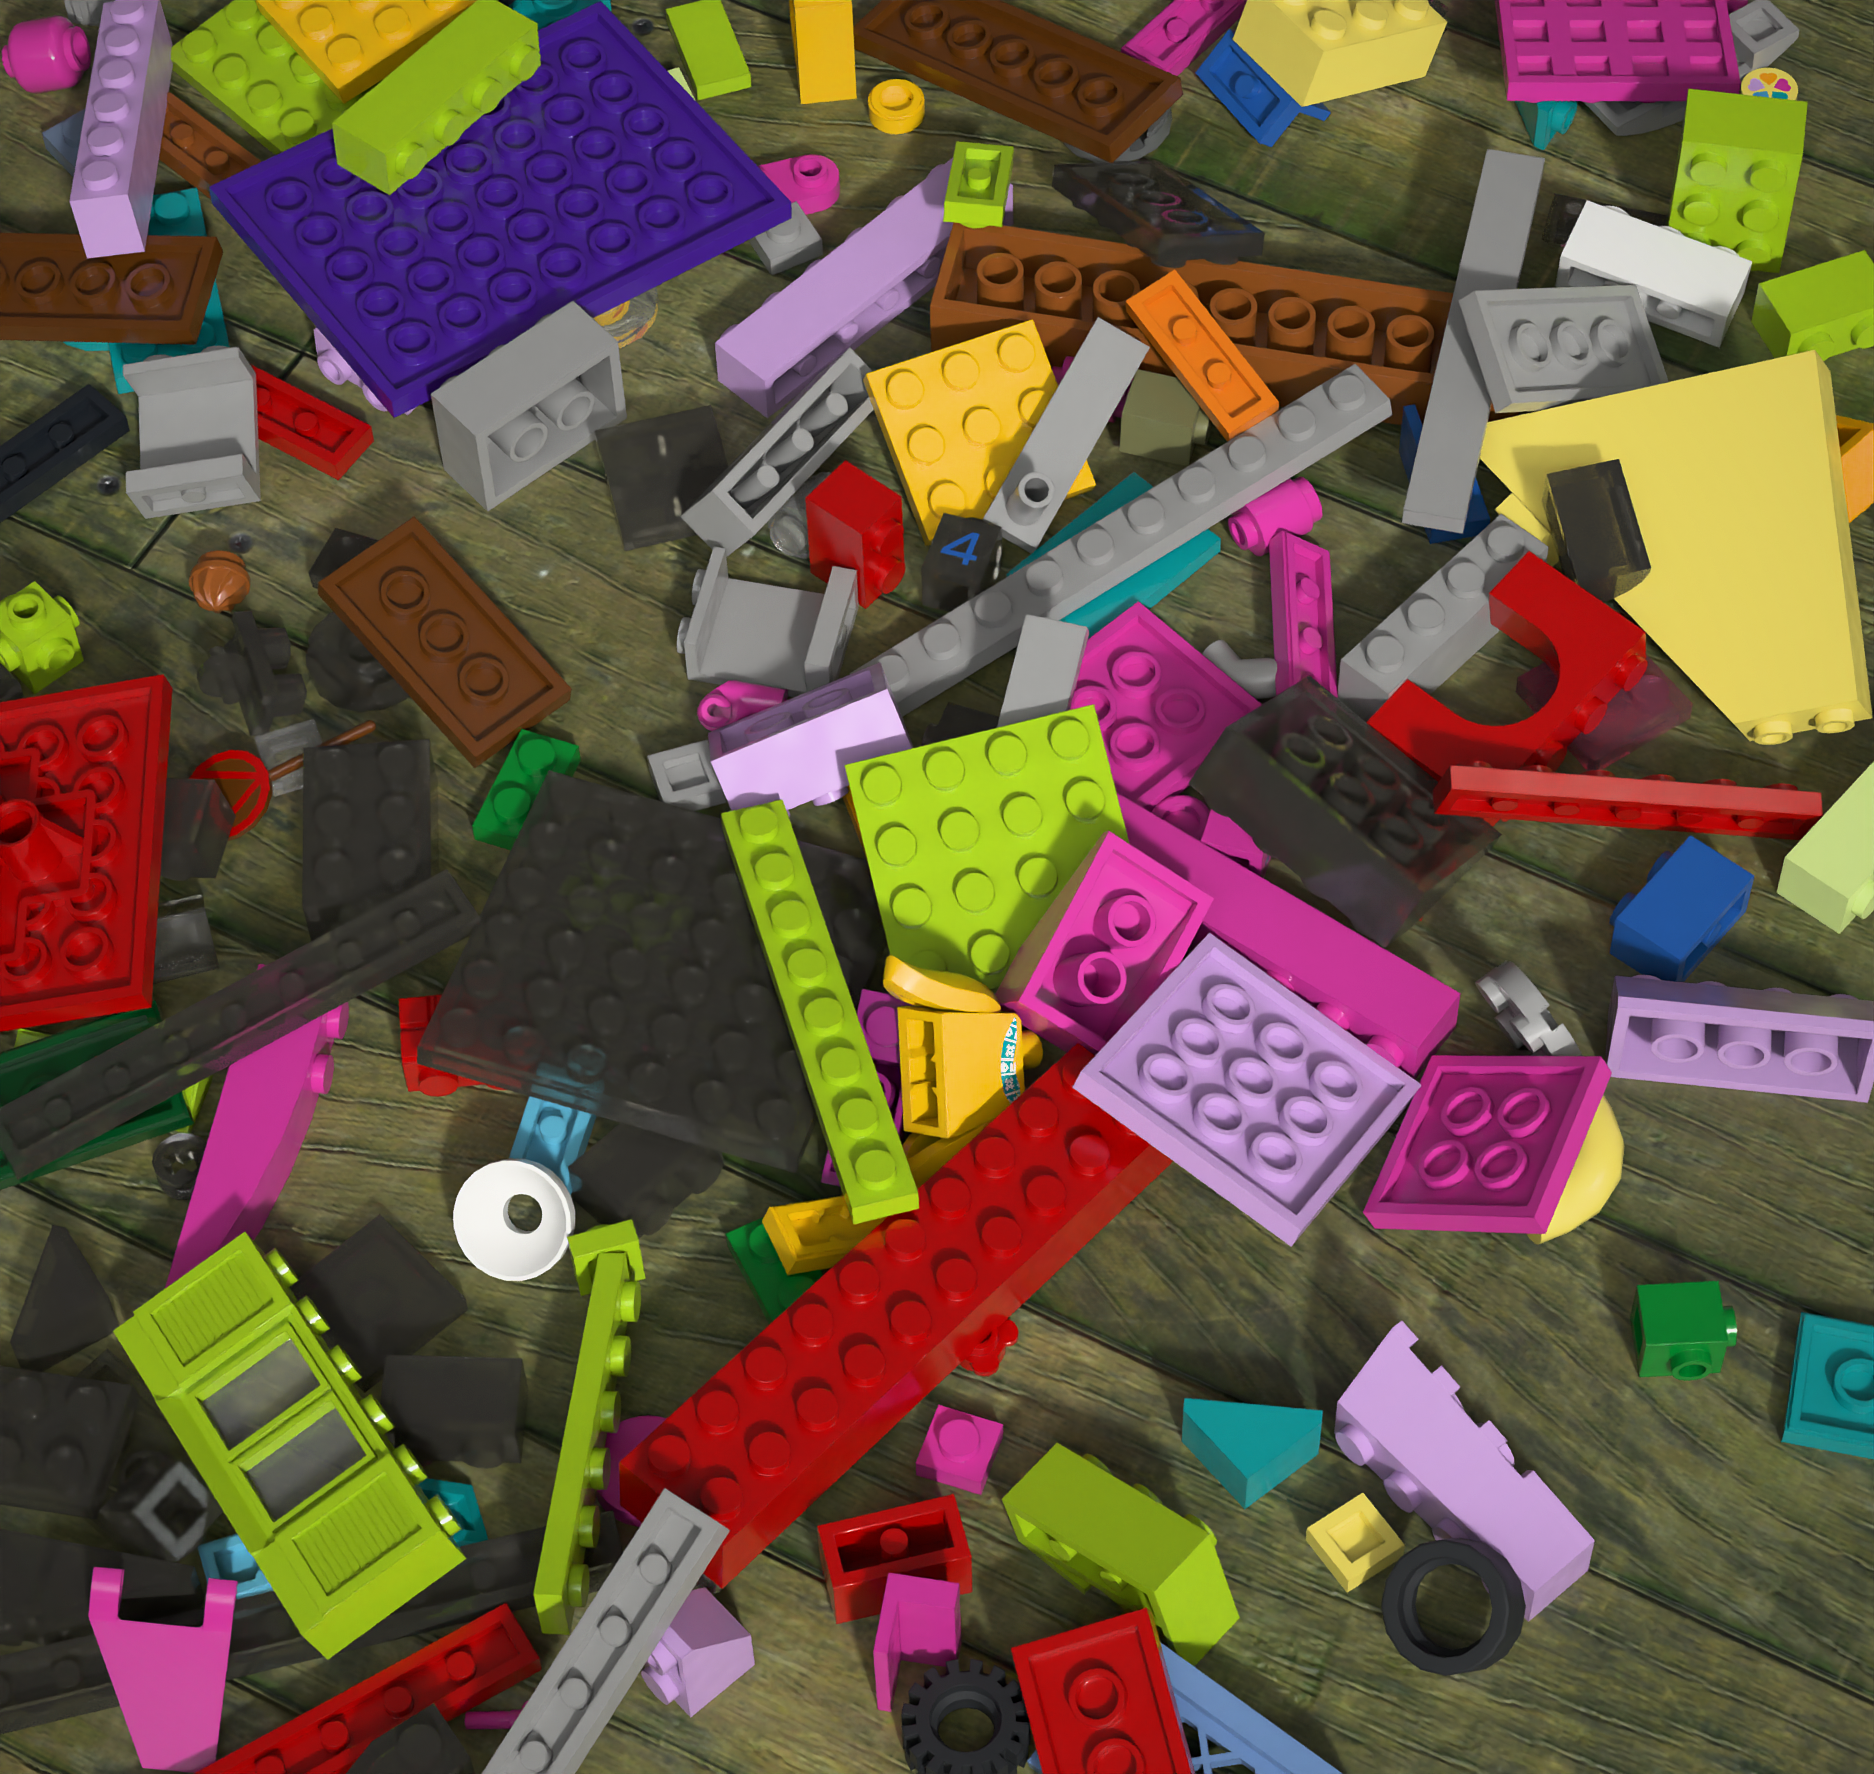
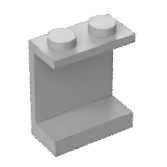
[123,346,261,519]
[677,546,859,697]

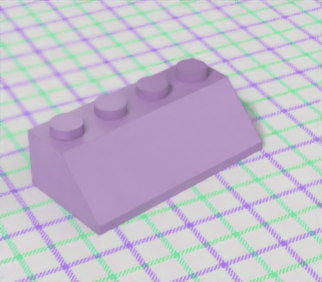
[1605,975,1874,1103]

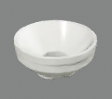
[453,1158,575,1281]

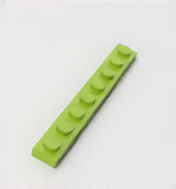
[721,799,919,1225]

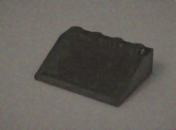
[1188,676,1502,948]

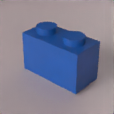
[1609,835,1754,982]

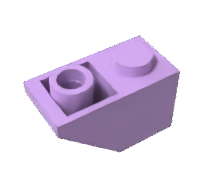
[641,1587,755,1718]

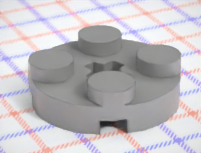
[1475,960,1583,1056]

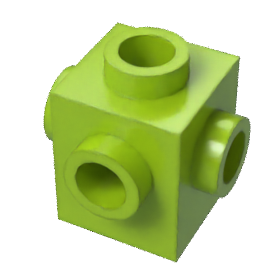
[0,581,84,694]

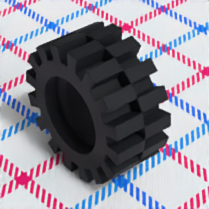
[901,1659,1030,1774]

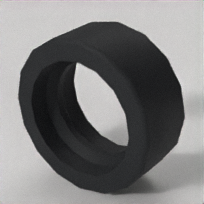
[1381,1538,1526,1676]

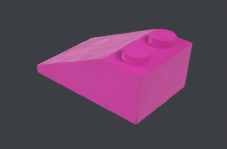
[995,831,1214,1056]

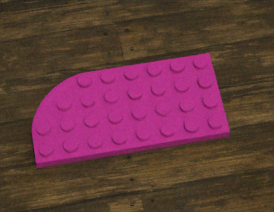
[1495,0,1741,103]

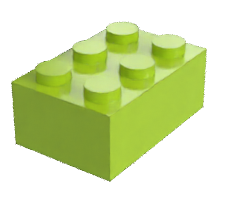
[1667,88,1808,273]

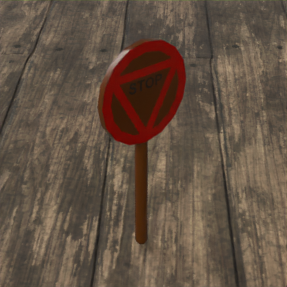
[181,720,376,843]

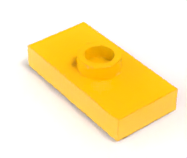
[762,1195,888,1275]

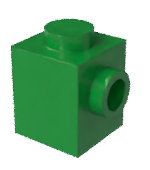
[1630,1280,1737,1381]

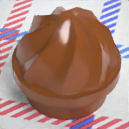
[189,550,251,614]

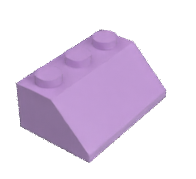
[708,662,913,816]

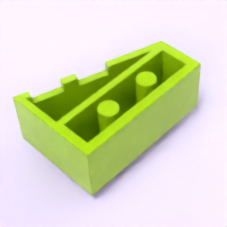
[1002,1443,1240,1666]

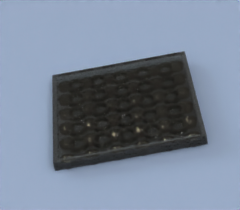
[417,770,887,1173]

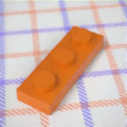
[1125,269,1279,442]

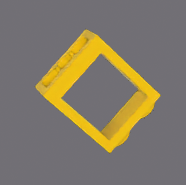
[788,0,857,104]

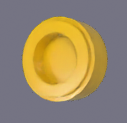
[868,79,925,134]

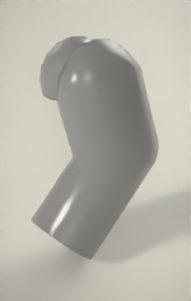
[1202,640,1277,699]

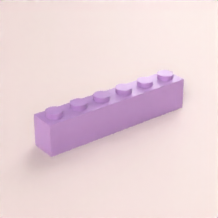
[70,0,173,259]
[715,158,1013,419]

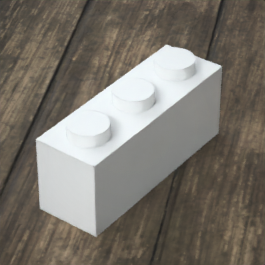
[1555,200,1752,348]

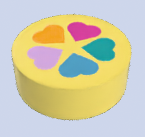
[1740,68,1798,100]

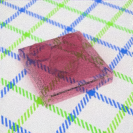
[1515,654,1693,771]

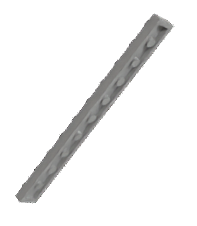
[850,364,1392,717]

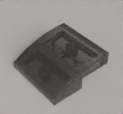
[595,405,728,551]

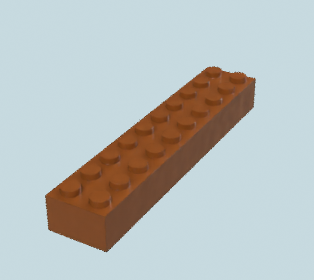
[930,223,1520,426]

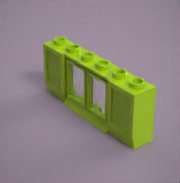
[113,1232,467,1660]

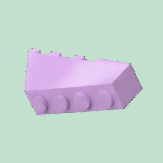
[1334,1320,1595,1622]

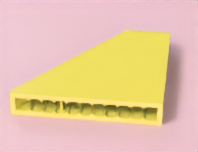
[1480,350,1873,745]

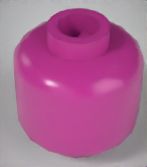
[2,15,91,94]

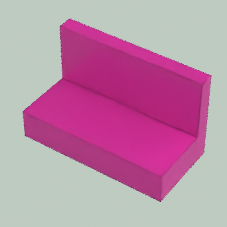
[873,1573,962,1712]

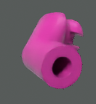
[697,680,788,731]

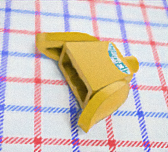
[883,955,1043,1189]

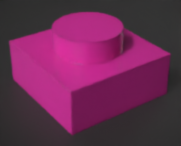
[916,1405,1003,1495]

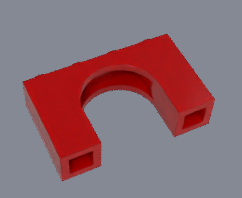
[1366,551,1648,835]

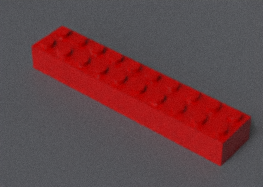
[619,1043,1173,1589]

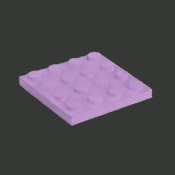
[1072,933,1421,1247]

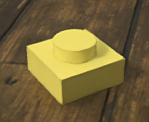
[1494,493,1568,567]
[1306,1493,1405,1593]

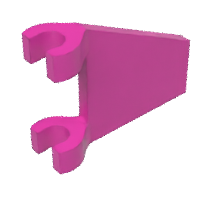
[88,1567,238,1773]

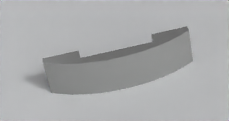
[1584,0,1800,136]

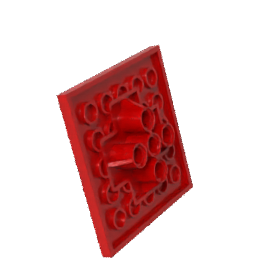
[0,674,173,1032]

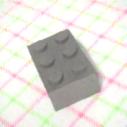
[431,301,627,511]

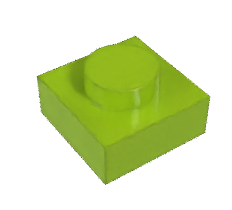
[567,1219,646,1296]

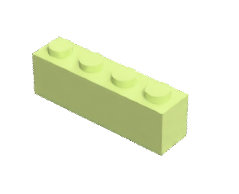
[1776,761,1874,934]

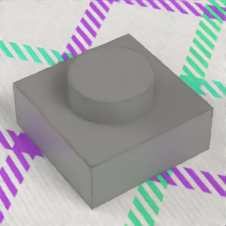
[748,201,823,276]
[647,740,726,819]

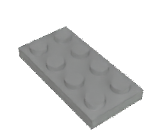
[1458,285,1669,413]

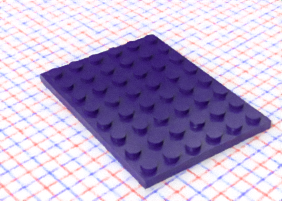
[209,1,792,418]

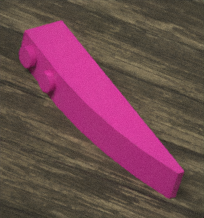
[165,964,349,1288]

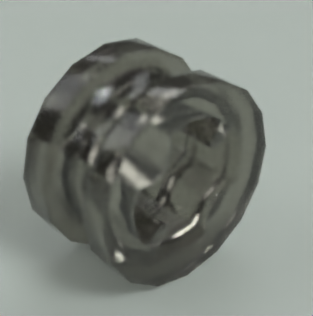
[152,1133,207,1200]

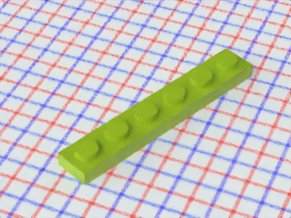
[533,1253,641,1635]

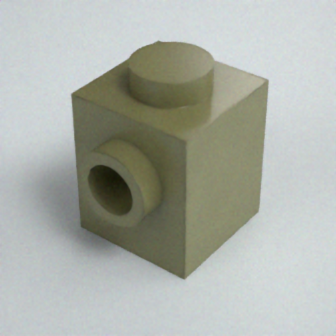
[1119,369,1212,466]

